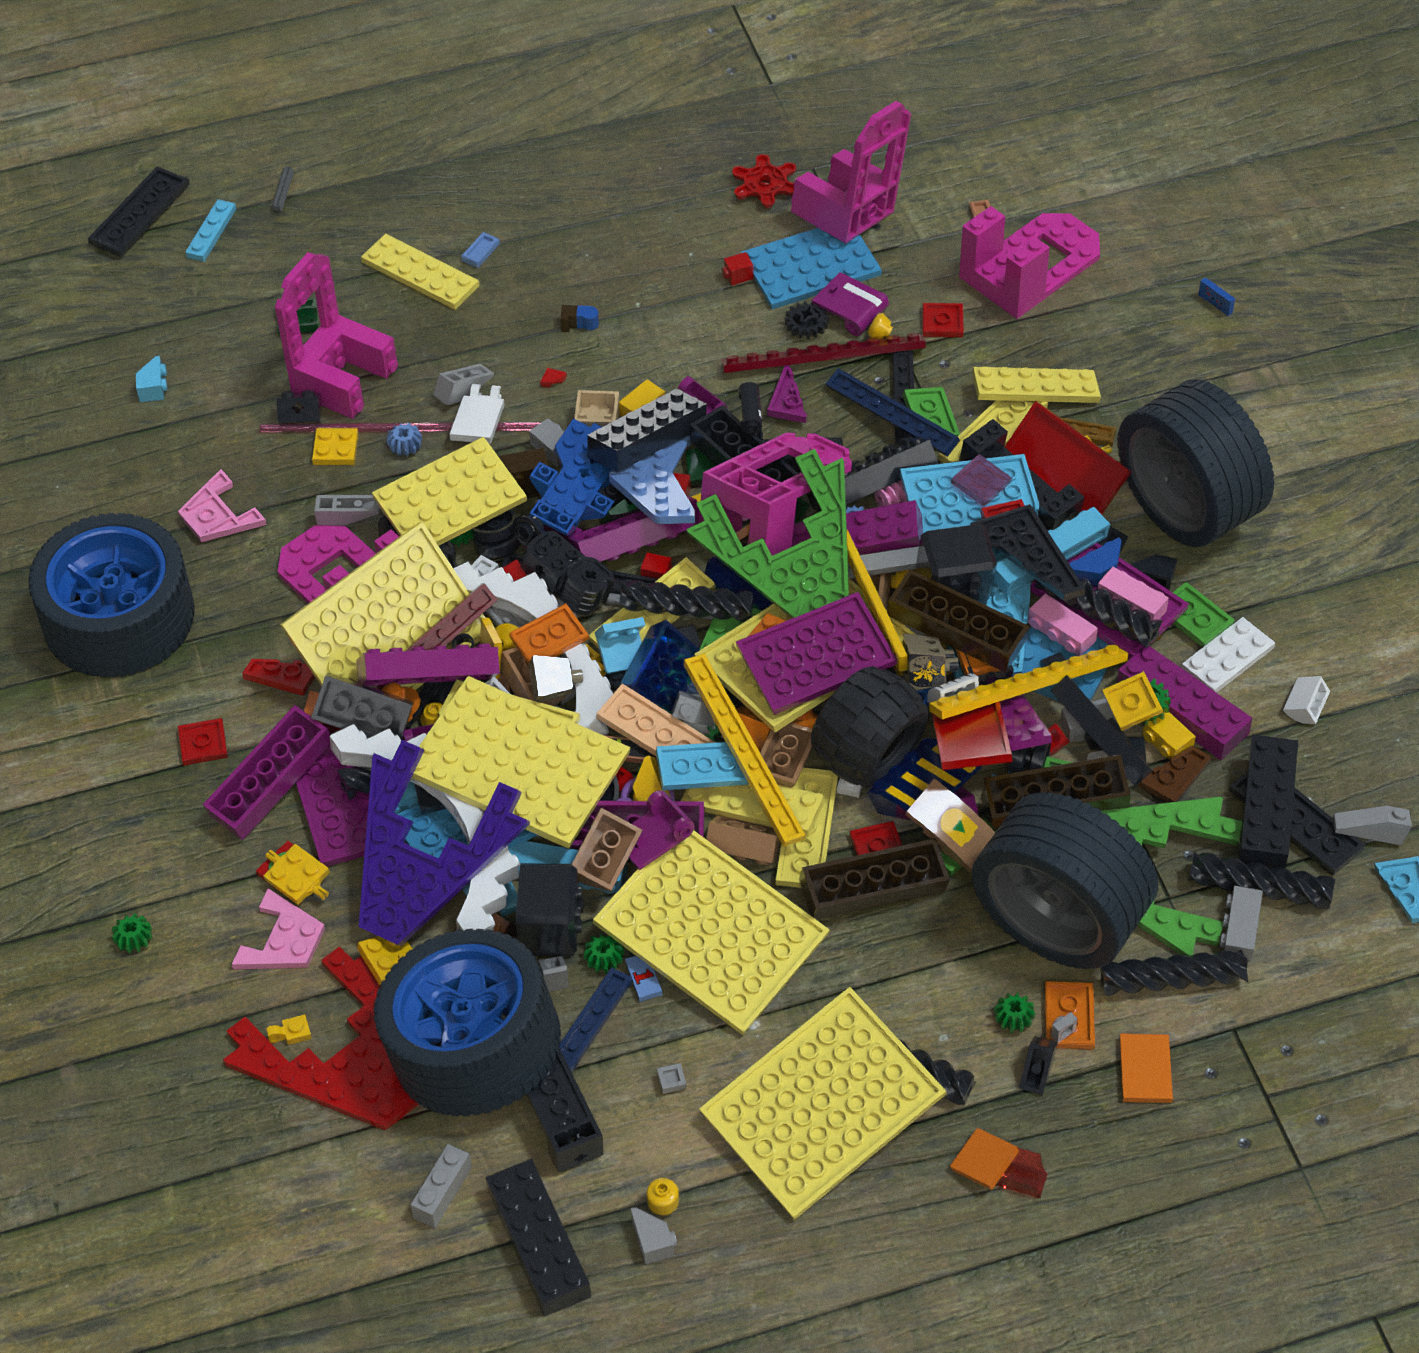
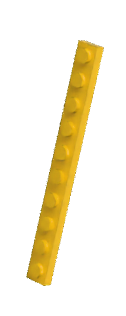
[929,645,1128,719]
[683,653,806,847]

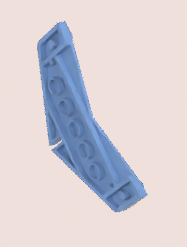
[609,434,695,524]

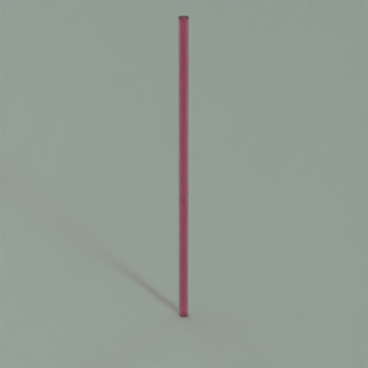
[260,422,541,432]

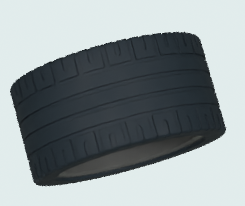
[1117,379,1274,547]
[971,792,1158,969]

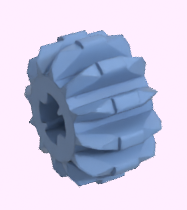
[386,422,422,457]

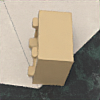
[574,390,620,427]

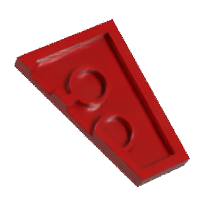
[242,659,315,696]

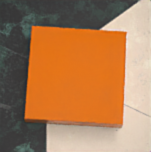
[950,1128,1019,1190]

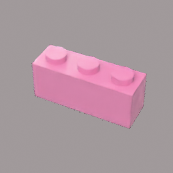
[1098,567,1169,620]
[1028,593,1098,656]

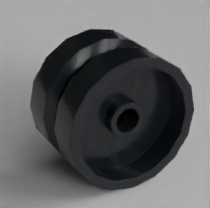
[471,510,521,558]
[1008,738,1052,774]

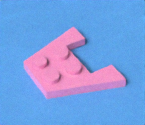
[178,469,267,542]
[232,889,325,969]

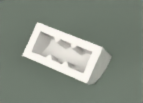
[927,673,979,703]
[1283,676,1330,724]

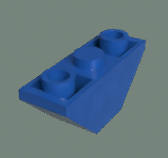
[1069,538,1122,587]

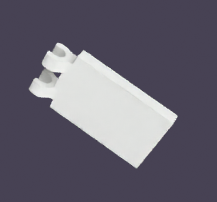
[450,384,504,444]

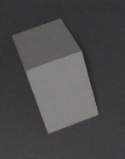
[538,956,569,992]

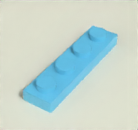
[185,199,236,262]

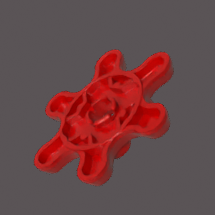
[732,154,796,208]

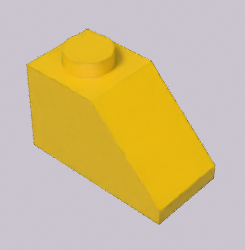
[633,756,671,801]

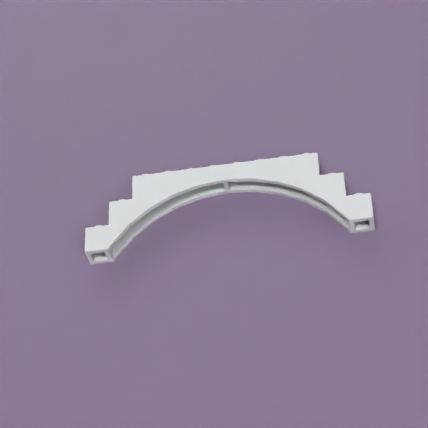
[453,562,613,736]
[330,724,520,931]

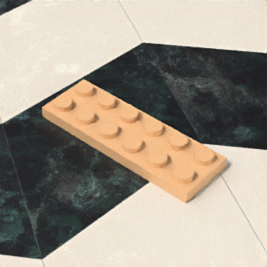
[596,684,716,789]

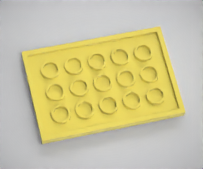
[372,437,527,546]

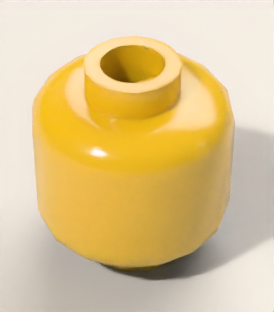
[646,1178,679,1216]

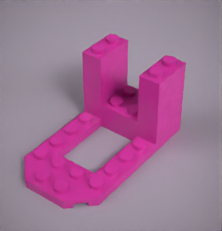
[791,101,911,243]
[959,206,1100,319]
[275,252,398,419]
[699,433,852,556]
[278,525,399,604]

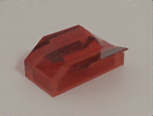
[996,1147,1048,1199]

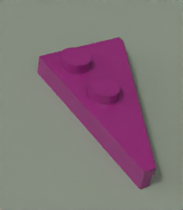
[767,365,807,423]

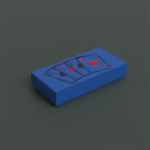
[1198,277,1235,316]

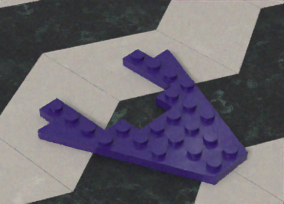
[359,740,530,946]

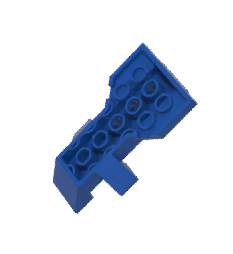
[529,419,614,536]

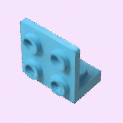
[595,617,648,674]

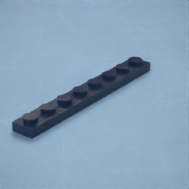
[826,368,960,457]

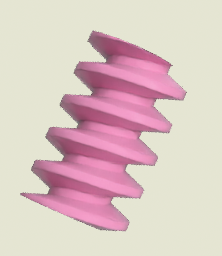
[875,480,907,507]

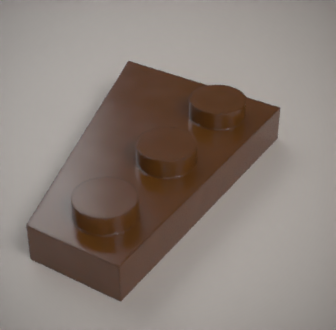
[1137,746,1211,803]

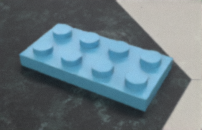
[655,742,749,790]

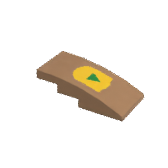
[906,779,995,873]

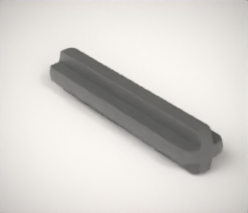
[271,167,294,212]

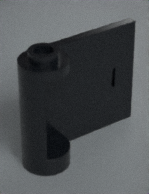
[738,382,763,440]

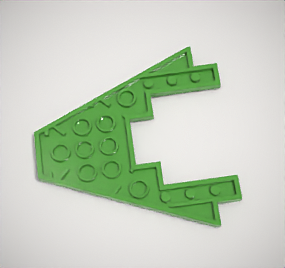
[687,449,849,619]
[1101,797,1243,957]

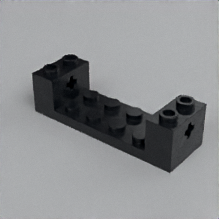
[959,419,1085,531]
[527,1046,604,1173]

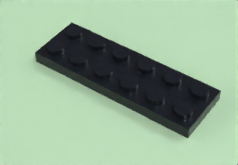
[88,166,190,257]
[1229,772,1365,875]

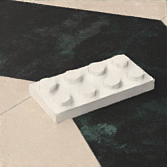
[1181,617,1275,693]

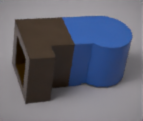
[560,305,599,332]

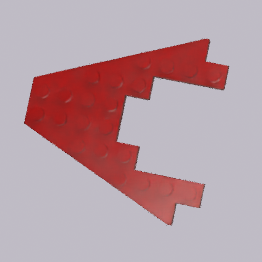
[223,946,419,1131]

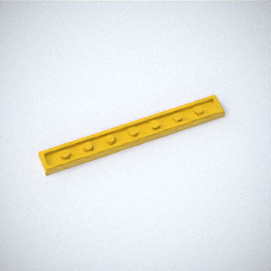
[847,530,908,672]

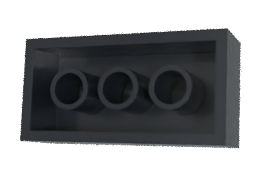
[311,672,414,740]

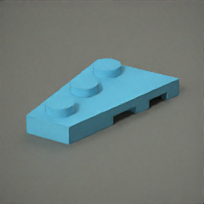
[1374,856,1419,924]

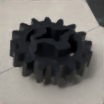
[785,301,829,339]

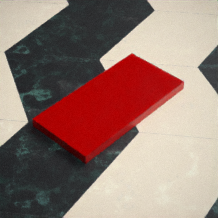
[1005,401,1132,515]
[931,702,1012,770]

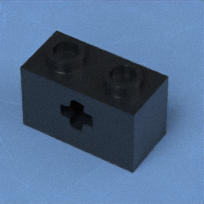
[276,390,322,423]

